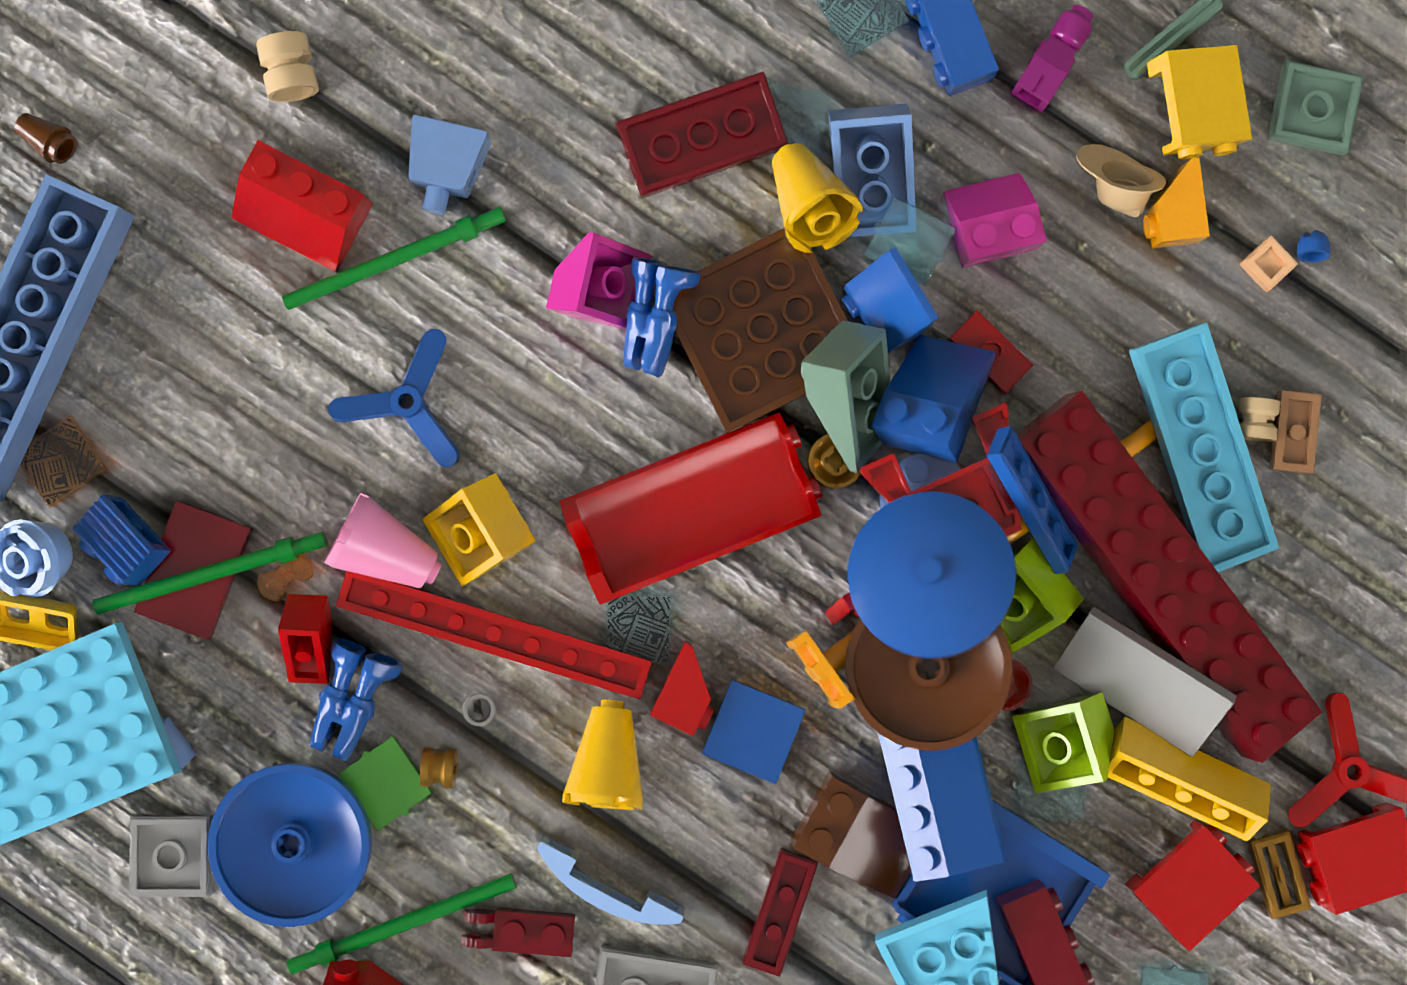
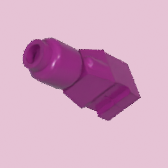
[1011,5,1093,112]

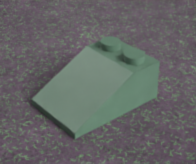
[801,320,890,473]

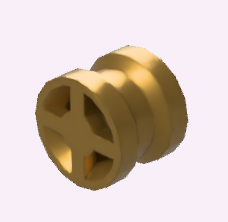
[420,747,458,789]

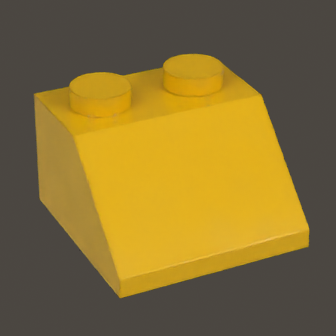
[422,473,536,587]

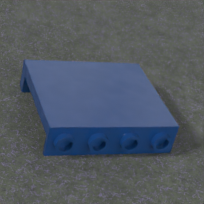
[892,799,1111,985]

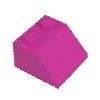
[943,173,1047,268]

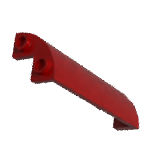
[559,412,823,605]

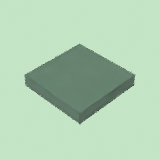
[1267,60,1364,156]

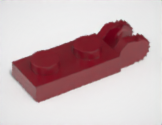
[461,907,576,957]

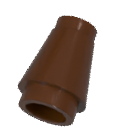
[14,113,77,164]

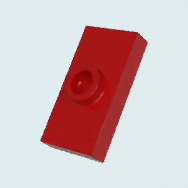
[948,310,1033,394]

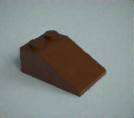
[791,771,911,899]

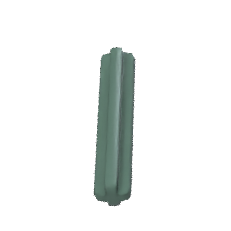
[1123,0,1223,81]

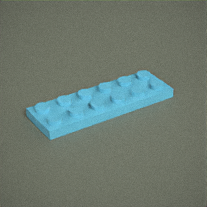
[1129,323,1279,572]

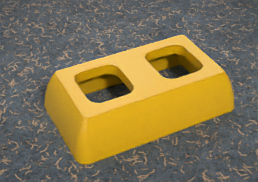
[0,591,79,650]

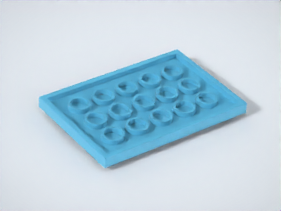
[0,622,182,845]

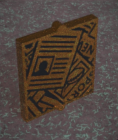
[20,416,108,508]

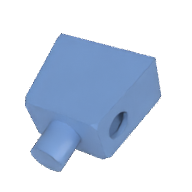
[409,114,492,215]

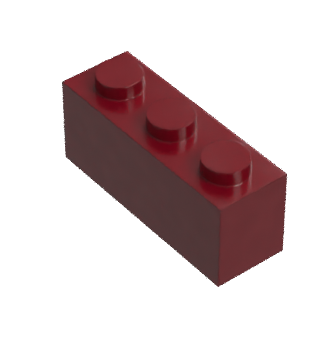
[995,879,1095,985]

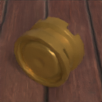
[807,434,864,489]

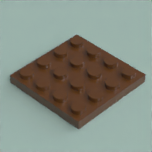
[673,228,848,434]

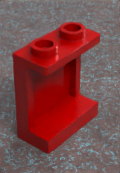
[1297,802,1407,915]
[1125,820,1260,952]

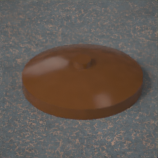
[846,619,1013,751]

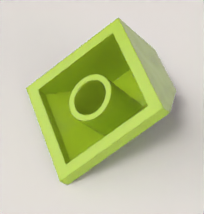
[1012,692,1115,793]

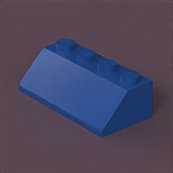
[878,733,1007,882]

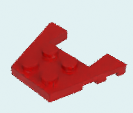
[859,403,1022,537]

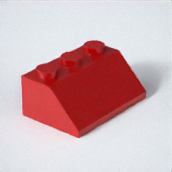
[231,140,373,273]

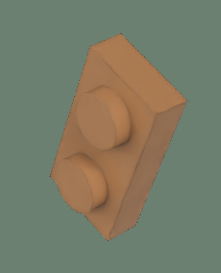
[1269,390,1322,474]

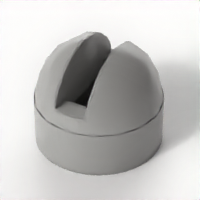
[462,694,495,726]

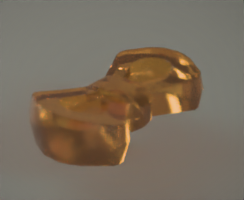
[258,553,314,602]

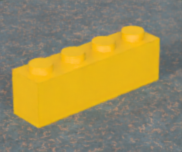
[1108,717,1271,842]

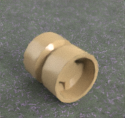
[256,31,319,102]

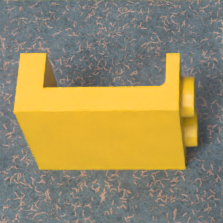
[1147,45,1252,160]

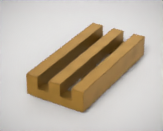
[1248,829,1312,919]

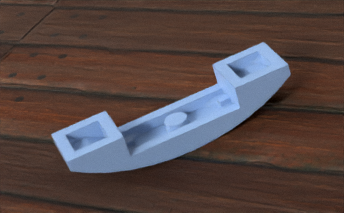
[537,835,684,925]

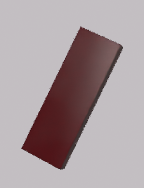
[742,848,818,977]

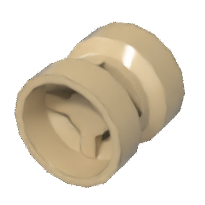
[1238,397,1281,442]

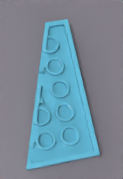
[875,890,999,985]

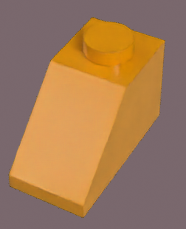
[1143,157,1210,249]

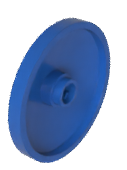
[848,492,1016,659]
[208,763,372,927]

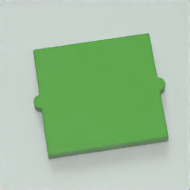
[339,736,433,830]

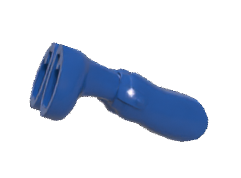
[624,257,701,377]
[310,638,403,761]

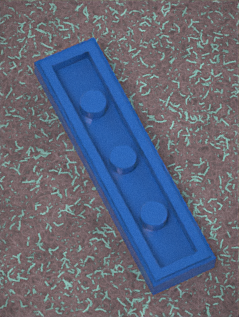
[987,426,1078,574]

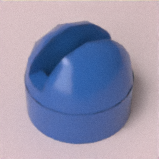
[1297,230,1330,263]

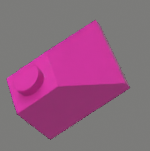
[546,232,651,330]

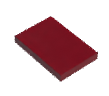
[134,501,253,640]

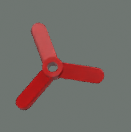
[1288,693,1407,828]

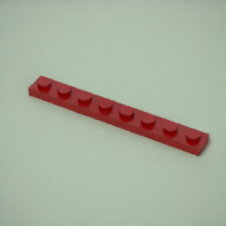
[336,571,652,700]

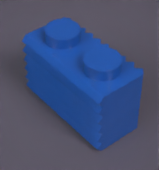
[73,494,171,586]

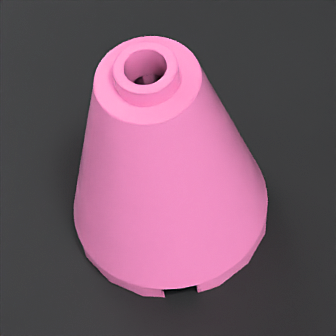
[324,493,442,588]

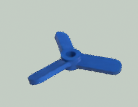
[328,329,460,468]

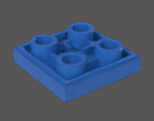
[702,679,806,784]

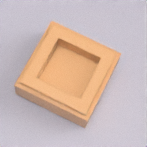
[1239,235,1298,292]

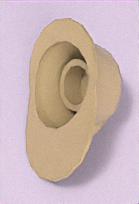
[1076,144,1166,217]

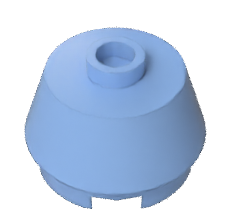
[0,520,73,597]

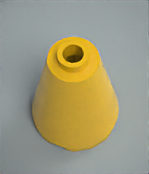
[772,143,863,253]
[562,700,643,810]

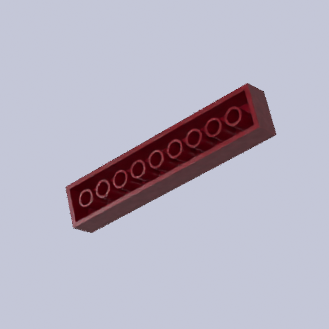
[1016,391,1323,763]

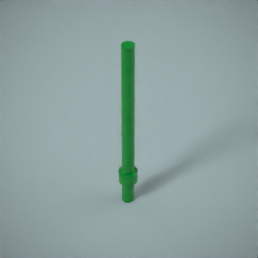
[282,207,506,310]
[92,531,328,615]
[287,873,517,975]

